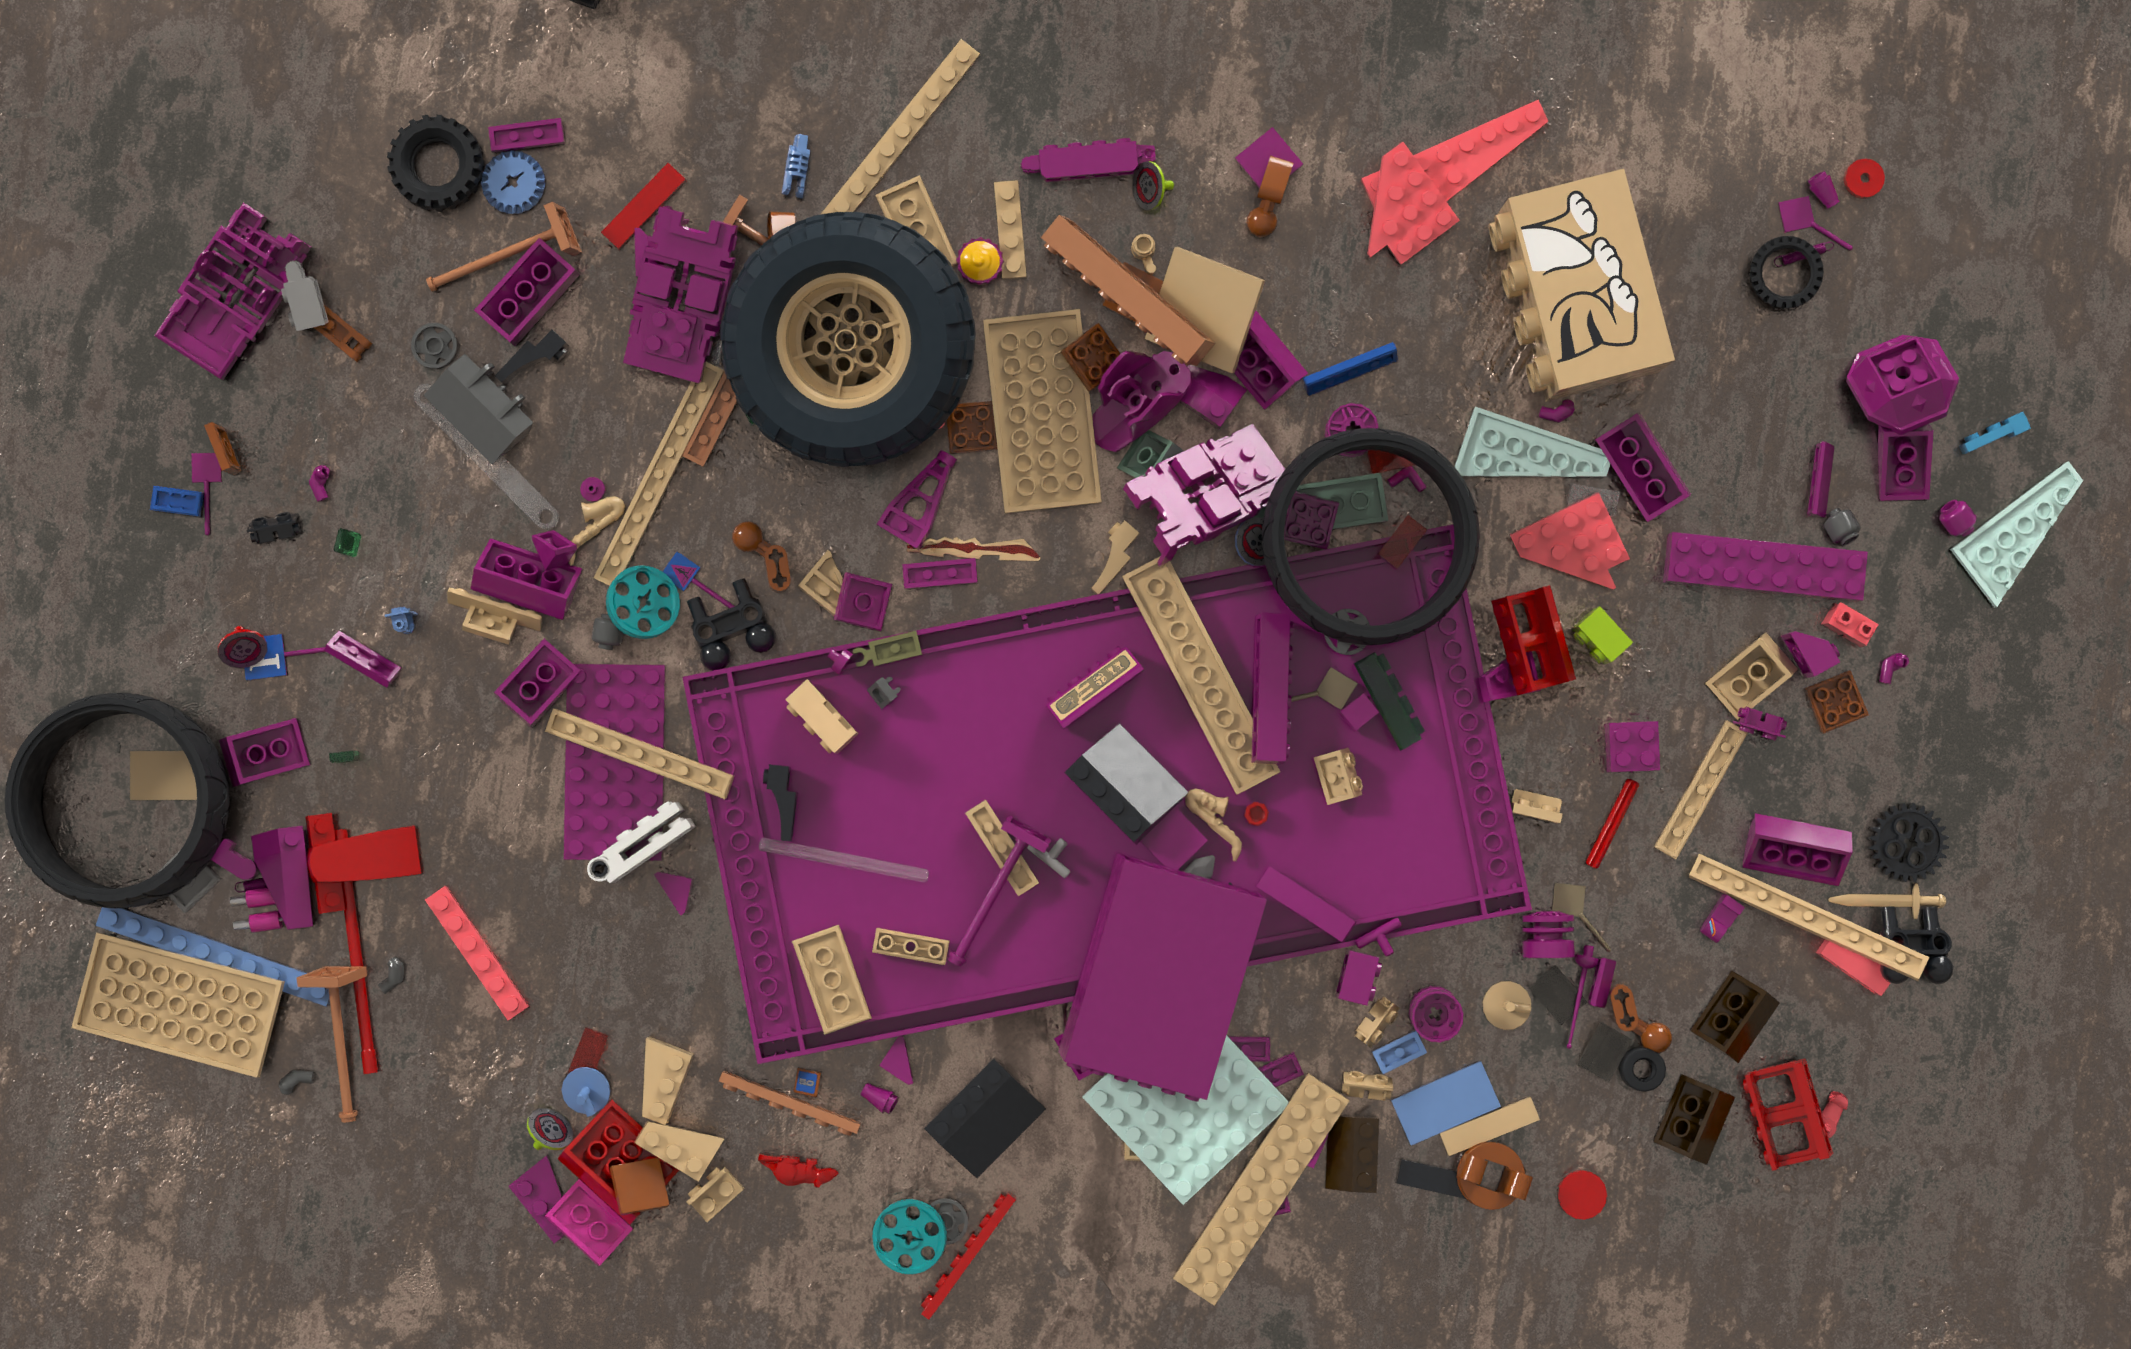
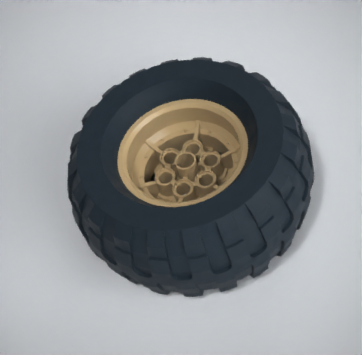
[720,212,976,467]

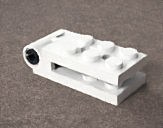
[587,801,696,883]

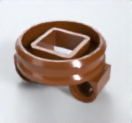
[1457,1142,1533,1210]

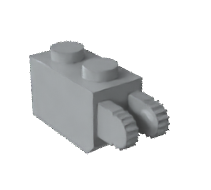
[281,260,329,331]

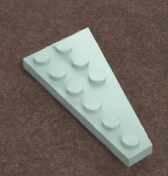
[1454,407,1610,477]
[1950,461,2083,608]

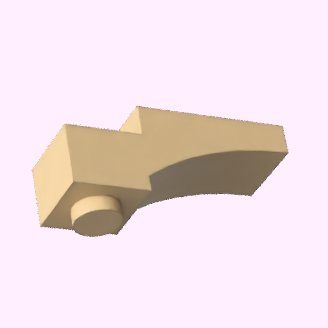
[1091,520,1139,595]

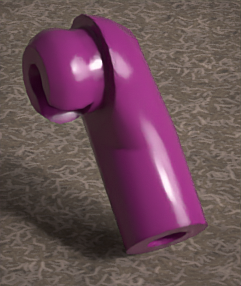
[1539,399,1575,423]
[309,465,330,502]
[1879,653,1909,684]

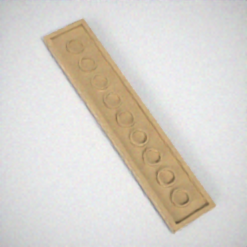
[1122,557,1280,795]
[1173,1073,1349,1306]

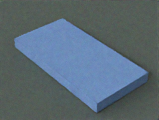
[1391,1061,1501,1145]

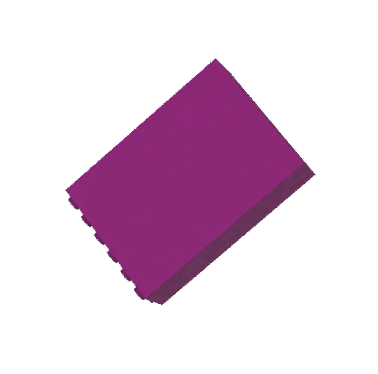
[1058,853,1267,1102]

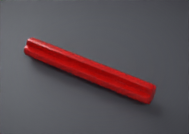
[1586,779,1639,869]

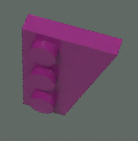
[1478,651,1541,702]
[508,1155,565,1244]

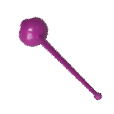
[1567,945,1599,1049]

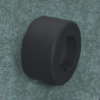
[1619,1046,1666,1092]

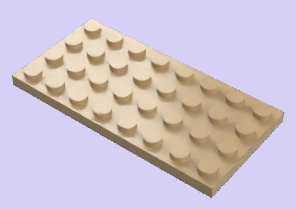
[983,309,1102,514]
[71,933,285,1078]

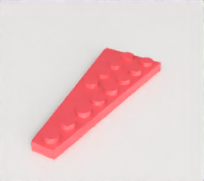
[1361,100,1548,208]

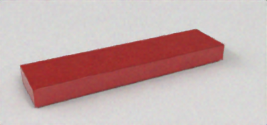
[601,163,686,250]

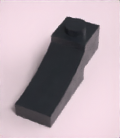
[495,329,569,385]
[763,764,798,842]

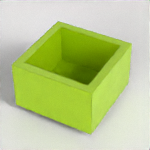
[1571,606,1633,665]

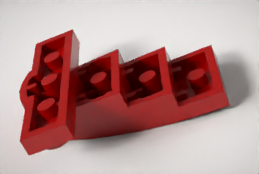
[305,813,421,914]

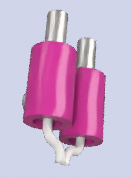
[230,887,283,933]

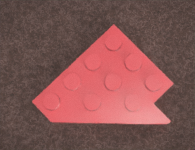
[1367,142,1460,265]
[1509,492,1630,589]

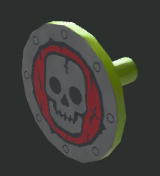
[1132,161,1174,210]
[527,1108,573,1150]

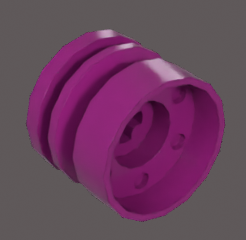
[1324,403,1379,459]
[1522,911,1575,958]
[1408,986,1464,1043]

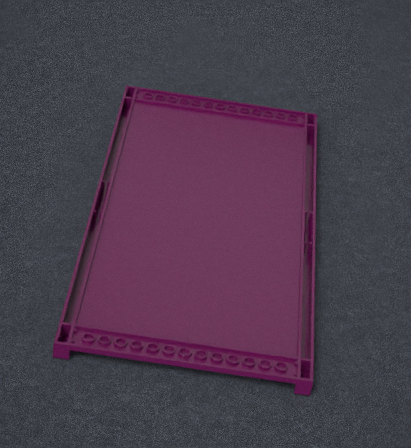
[682,524,1532,1064]

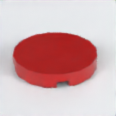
[1557,1170,1607,1220]

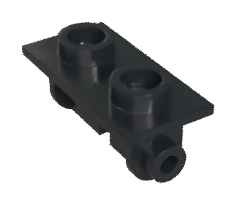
[247,512,301,544]

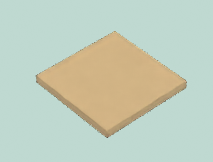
[1145,247,1265,373]

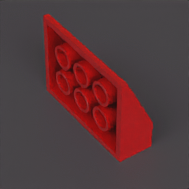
[558,1099,680,1225]

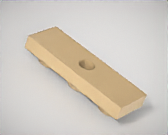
[872,928,950,965]

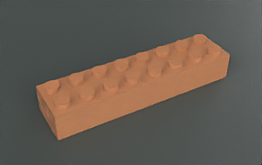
[1041,215,1216,366]

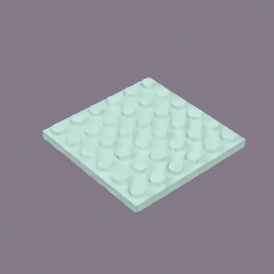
[1082,1035,1289,1205]

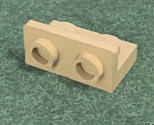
[1314,748,1363,805]
[1511,789,1562,823]
[686,1167,745,1222]

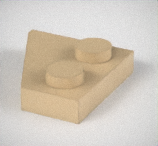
[798,550,843,616]

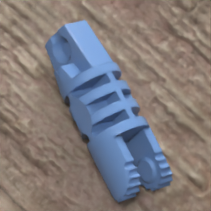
[782,134,810,198]

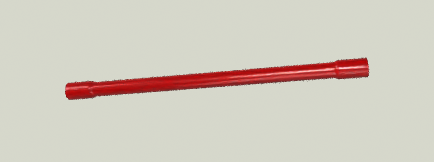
[334,829,378,1074]

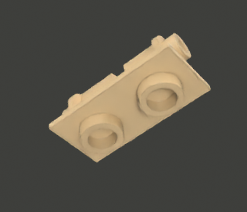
[1355,996,1400,1047]
[1341,1071,1393,1101]

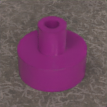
[580,477,606,502]
[827,649,853,674]

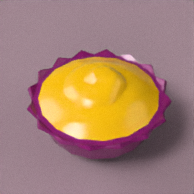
[956,237,1004,285]

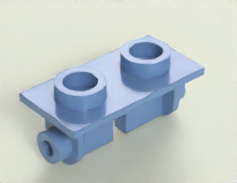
[385,607,418,634]

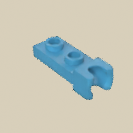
[1959,412,2031,454]

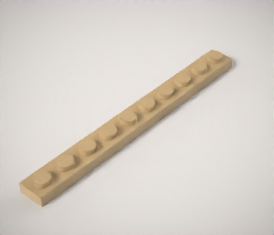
[821,39,980,214]
[594,362,724,589]
[1689,854,1929,981]

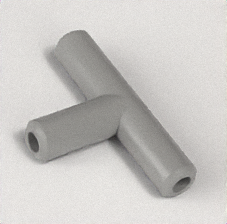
[1027,838,1070,878]

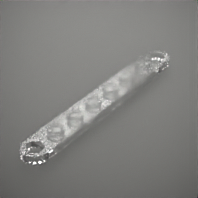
[413,384,559,529]

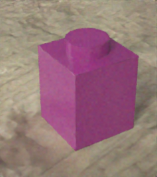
[1339,693,1379,731]

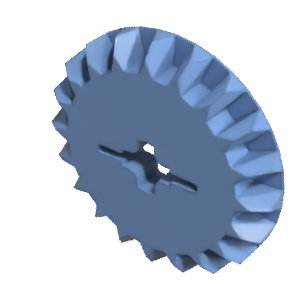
[481,150,545,214]

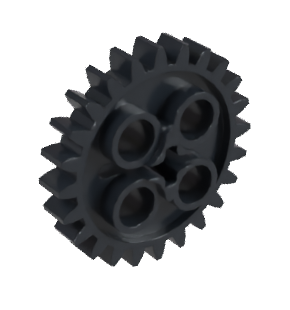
[1868,803,1949,882]

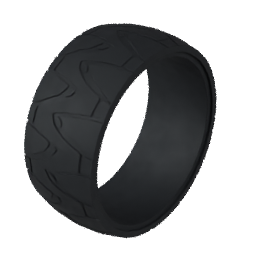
[1262,428,1480,645]
[5,693,230,909]

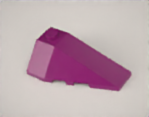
[1152,354,1247,430]
[251,826,313,930]

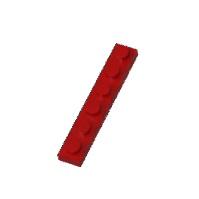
[921,1191,1017,1320]

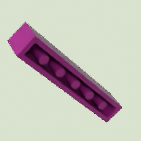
[1251,612,1294,764]

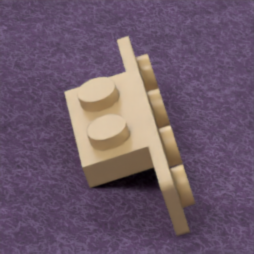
[447,588,542,645]

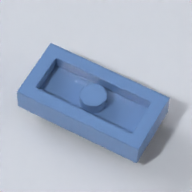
[1372,1030,1427,1074]

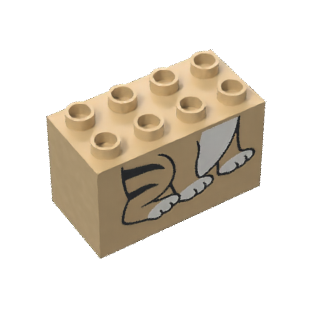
[1489,169,1675,402]

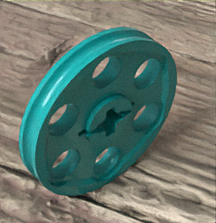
[606,565,680,639]
[872,1199,947,1274]

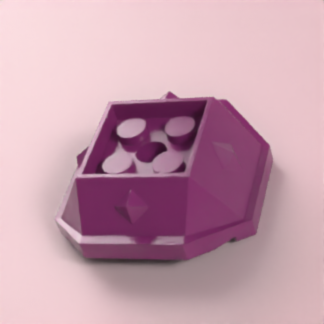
[1846,335,1959,435]

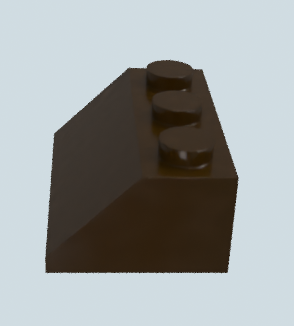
[1690,971,1780,1063]
[1653,1074,1735,1165]
[1325,1115,1379,1193]

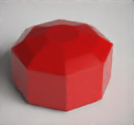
[1244,802,1269,826]

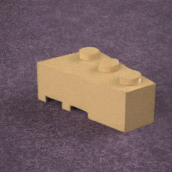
[785,679,859,754]
[642,1036,695,1125]
[634,1121,724,1182]

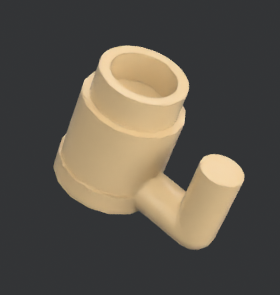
[1131,234,1156,275]

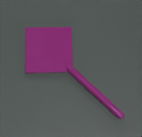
[1778,196,1853,250]

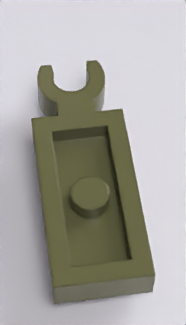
[853,631,922,667]

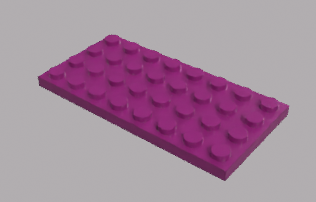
[564,664,666,861]

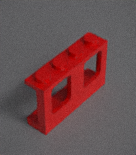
[1491,585,1576,696]
[1743,1058,1833,1171]

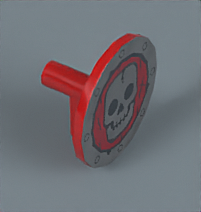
[218,626,267,668]

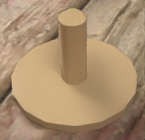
[1483,981,1531,1030]

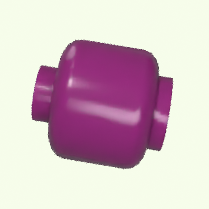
[1939,500,1977,537]

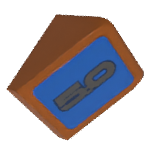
[794,1068,822,1097]

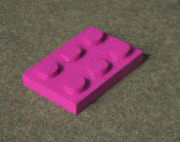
[544,1179,633,1267]

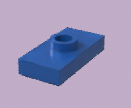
[150,486,204,517]

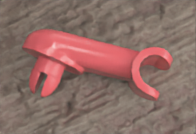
[1821,1091,1848,1138]

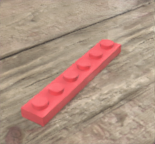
[425,886,529,1021]

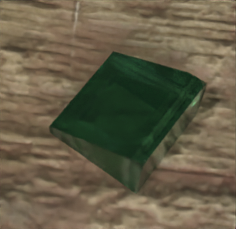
[333,528,361,557]

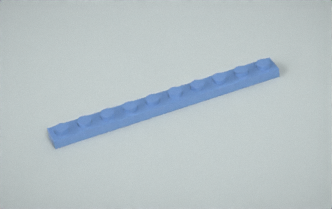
[96,907,330,1007]

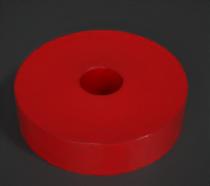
[1844,158,1885,199]

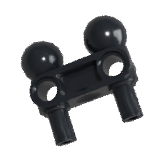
[687,578,776,671]
[1879,906,1953,984]

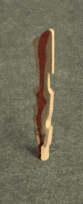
[907,537,1040,561]

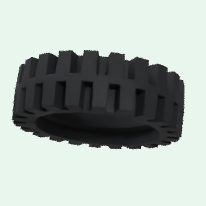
[1750,236,1824,309]

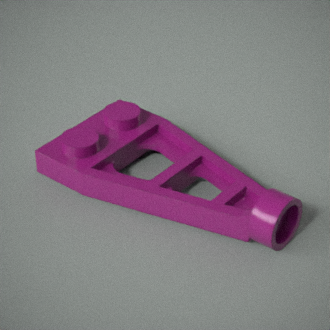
[876,450,957,550]

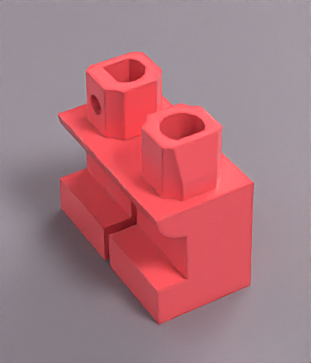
[1821,602,1879,647]

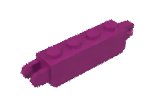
[1021,138,1156,183]

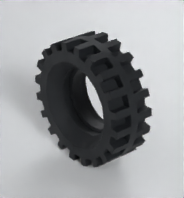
[387,114,485,212]

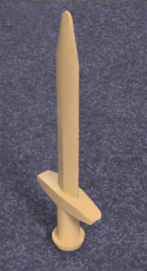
[1828,882,1946,919]

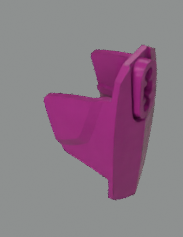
[1092,351,1192,453]

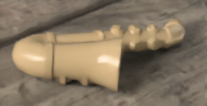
[569,496,625,566]
[1185,789,1242,861]

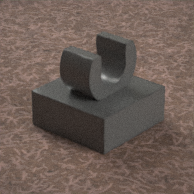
[867,677,901,710]

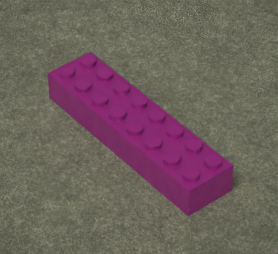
[1663,532,1868,602]

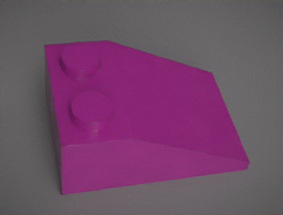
[1878,424,1934,501]
[494,638,581,729]
[219,718,310,787]

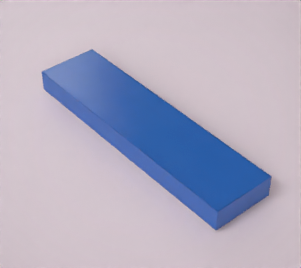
[1303,342,1398,396]

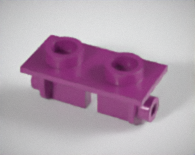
[1732,706,1787,741]

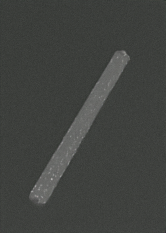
[759,838,929,882]

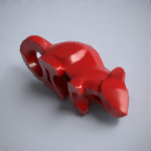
[758,1154,839,1188]

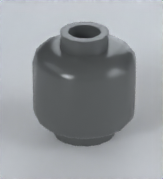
[1824,508,1861,546]
[591,613,624,650]

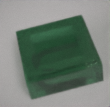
[329,751,359,763]

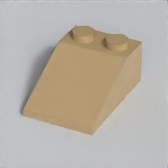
[1706,632,1798,720]

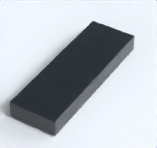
[1396,1159,1466,1199]

